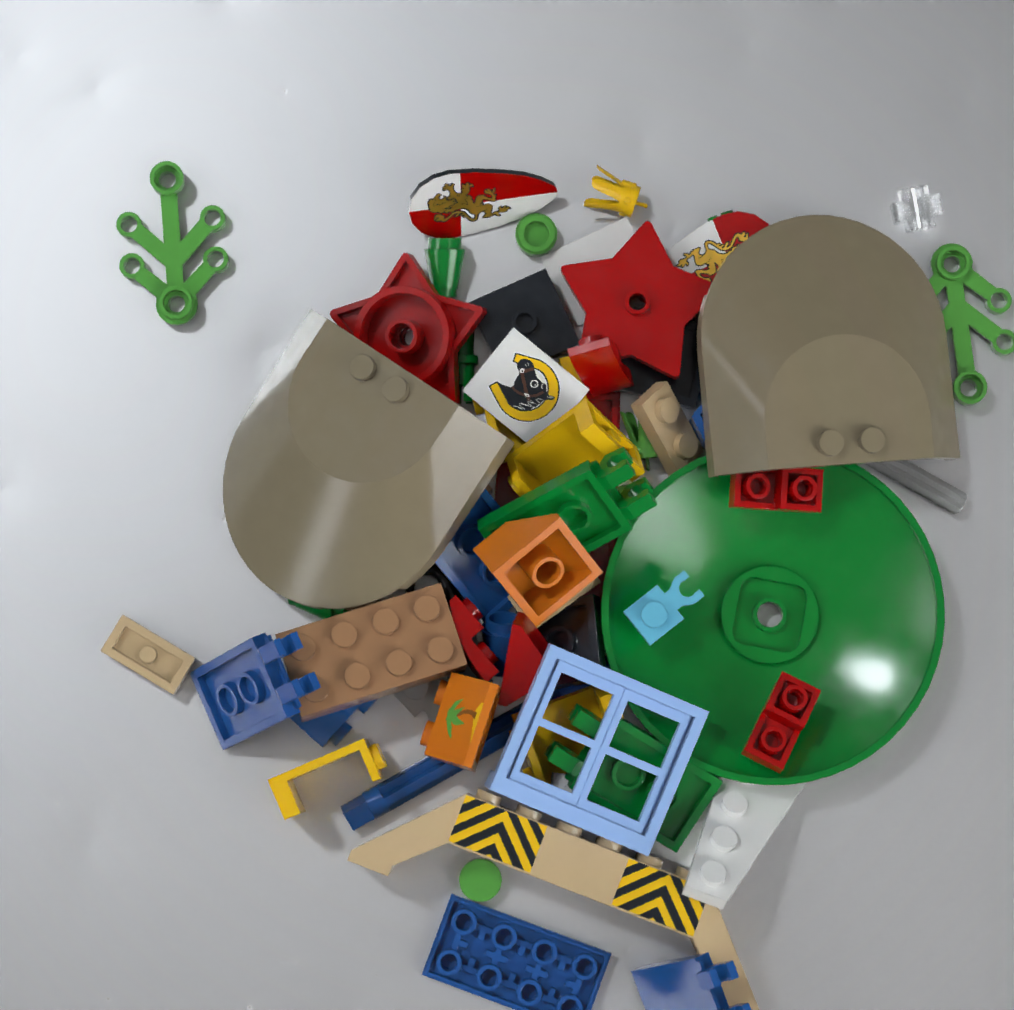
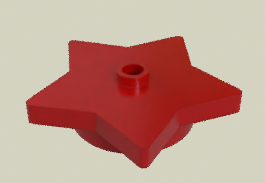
[561,221,712,380]
[330,253,487,404]

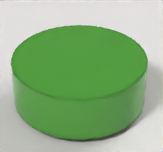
[515,213,557,257]
[459,858,502,902]

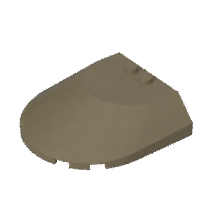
[697,215,960,478]
[223,309,514,610]

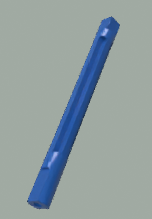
[340,655,610,831]

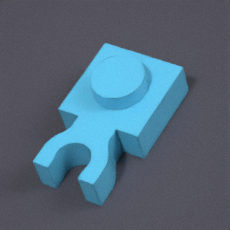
[623,570,704,646]

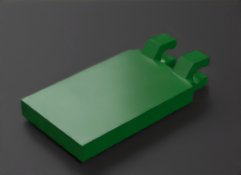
[477,447,657,553]
[544,703,723,853]

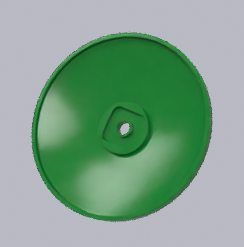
[601,455,945,785]

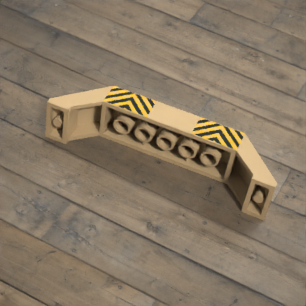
[347,788,759,1010]

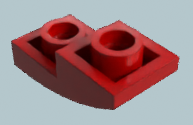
[567,335,634,397]
[729,468,824,513]
[447,595,499,681]
[741,671,821,773]

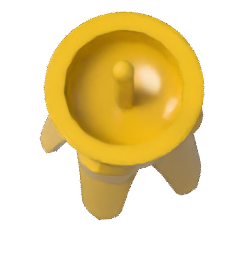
[583,165,648,218]

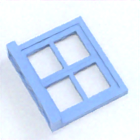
[484,643,709,856]

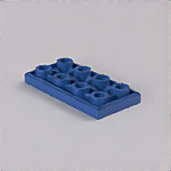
[422,893,612,1010]

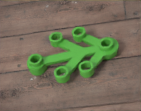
[116,161,229,325]
[929,243,1014,406]

